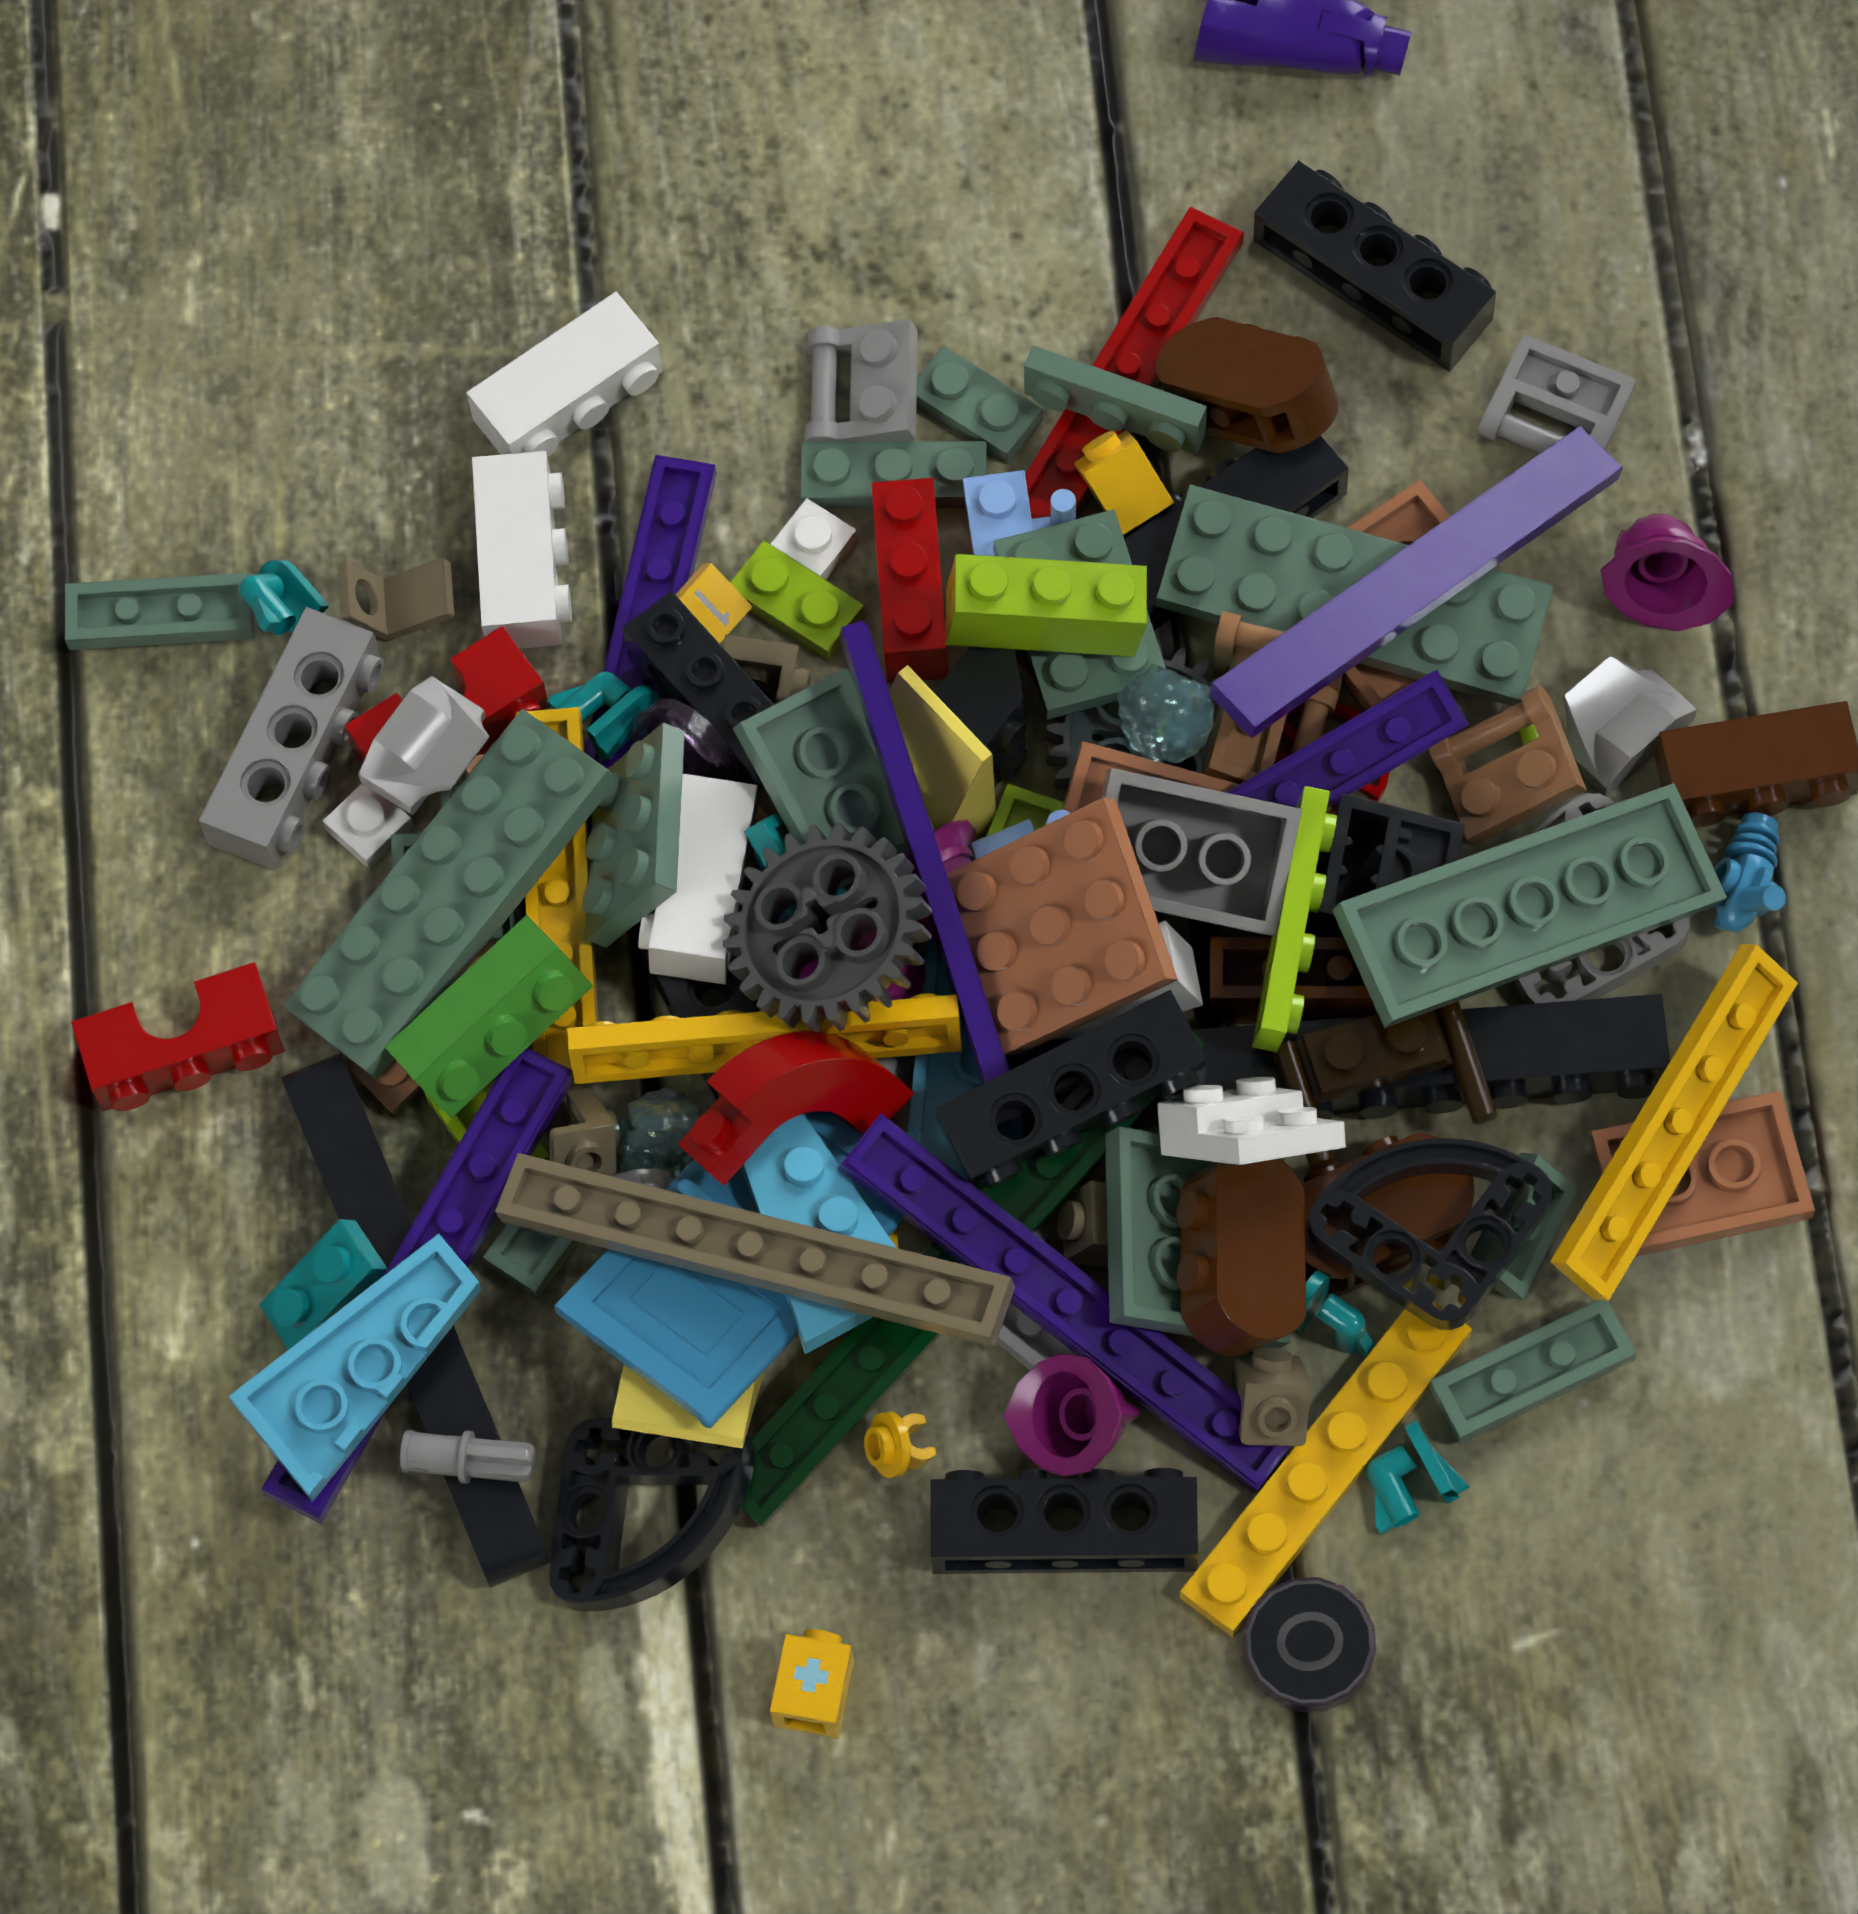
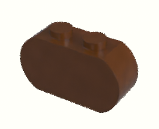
[1156,317,1339,454]
[1302,1133,1474,1296]
[1177,1158,1306,1356]

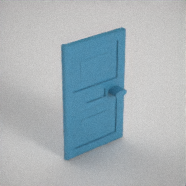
[555,1111,904,1428]

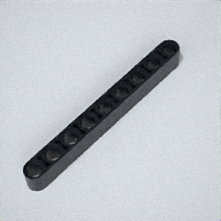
[281,1053,551,1588]

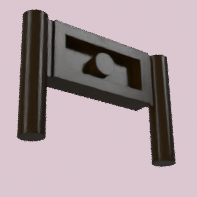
[1272,1001,1498,1170]

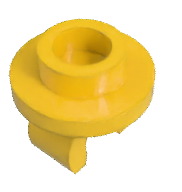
[864,1411,937,1478]

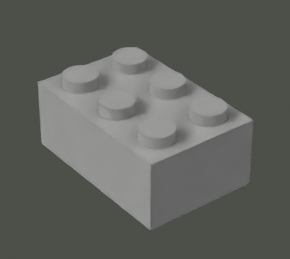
[1100,768,1302,936]

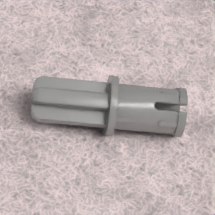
[400,1430,536,1484]

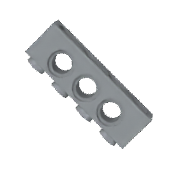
[199,607,384,871]

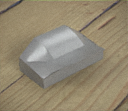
[1563,655,1697,796]
[358,676,490,815]

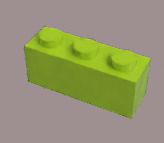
[946,554,1147,657]

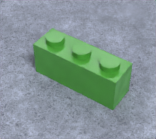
[385,915,593,1118]

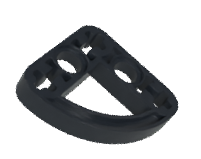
[1308,1138,1552,1330]
[549,1418,755,1612]

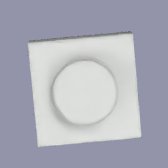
[770,498,858,580]
[323,784,414,870]

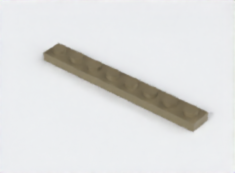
[495,1153,1015,1348]

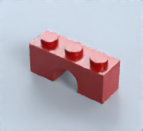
[871,477,949,683]
[344,626,549,764]
[71,962,285,1112]

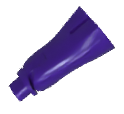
[1193,0,1412,77]

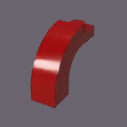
[677,1031,914,1186]

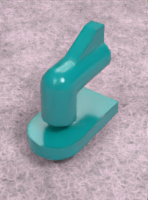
[239,559,329,636]
[546,671,661,761]
[1295,1270,1376,1358]
[1366,1419,1470,1535]

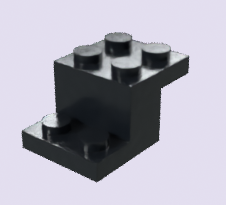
[1240,793,1465,937]

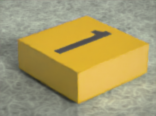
[675,563,753,644]

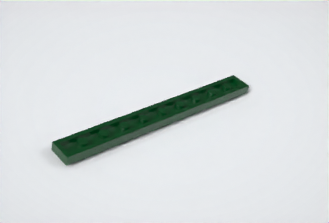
[741,1034,1205,1528]

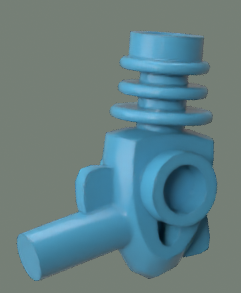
[1713,812,1786,932]

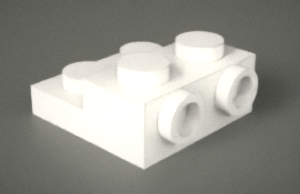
[1158,1077,1346,1165]

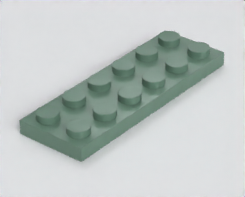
[1155,484,1553,706]
[282,709,618,1080]
[1332,783,1727,1028]

